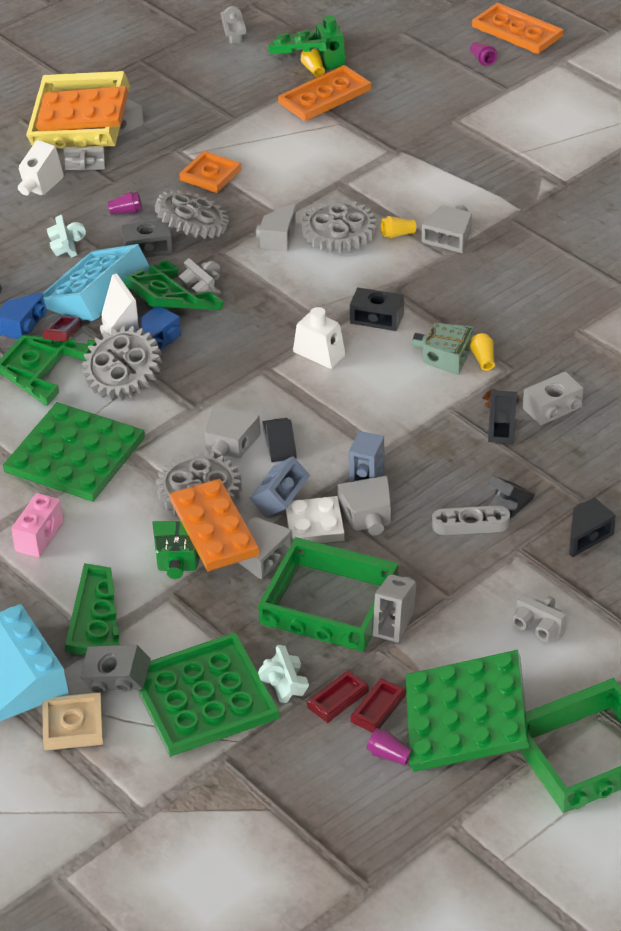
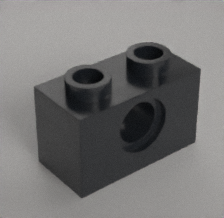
[350,287,404,331]

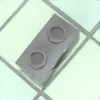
[523,371,583,426]

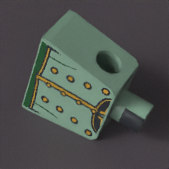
[412,323,473,375]

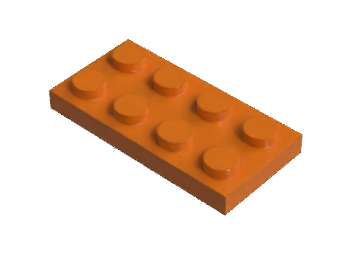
[472,3,563,54]
[278,65,371,121]
[36,86,128,131]
[170,478,259,571]

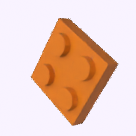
[179,151,242,193]

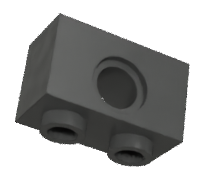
[122,220,173,258]
[80,645,151,693]

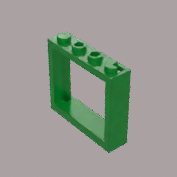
[258,537,398,652]
[519,678,621,813]

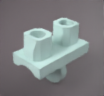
[47,215,86,258]
[258,645,309,703]

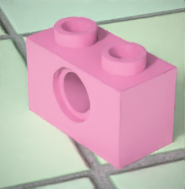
[11,493,64,558]

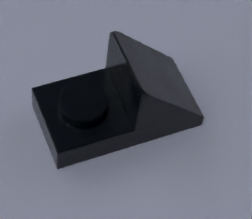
[488,390,517,443]
[262,417,297,462]
[488,475,535,518]

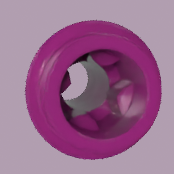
[470,42,497,66]
[107,191,142,214]
[366,728,413,766]

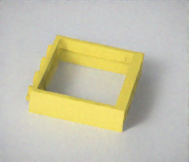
[27,71,130,149]

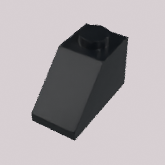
[569,497,616,557]

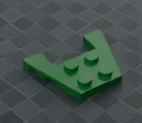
[268,26,340,54]
[124,260,224,310]
[0,335,97,406]

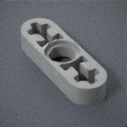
[432,506,510,535]

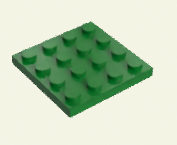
[3,402,145,502]
[137,632,280,757]
[406,649,530,772]

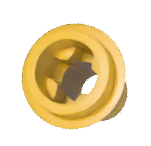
[301,49,325,77]
[381,216,416,239]
[469,333,495,371]

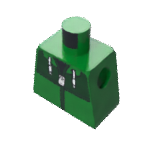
[315,15,346,70]
[152,521,200,579]

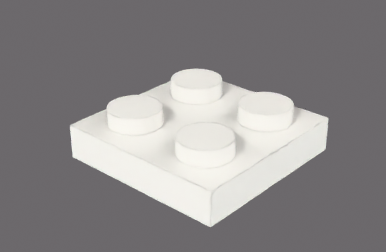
[285,496,345,543]

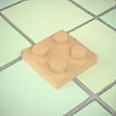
[42,692,103,751]

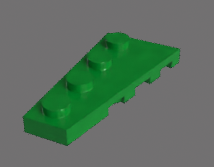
[64,563,119,655]

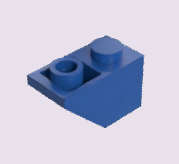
[0,293,47,339]
[141,307,181,351]

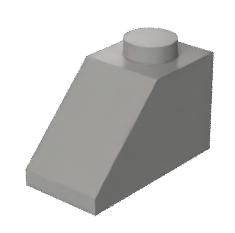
[256,204,296,251]

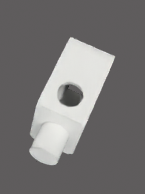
[18,140,64,195]
[293,307,345,369]

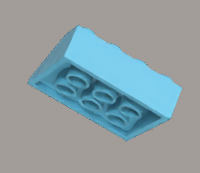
[42,244,150,321]
[0,604,69,721]

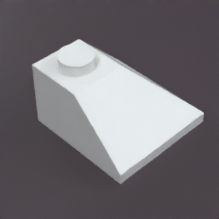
[100,274,139,338]

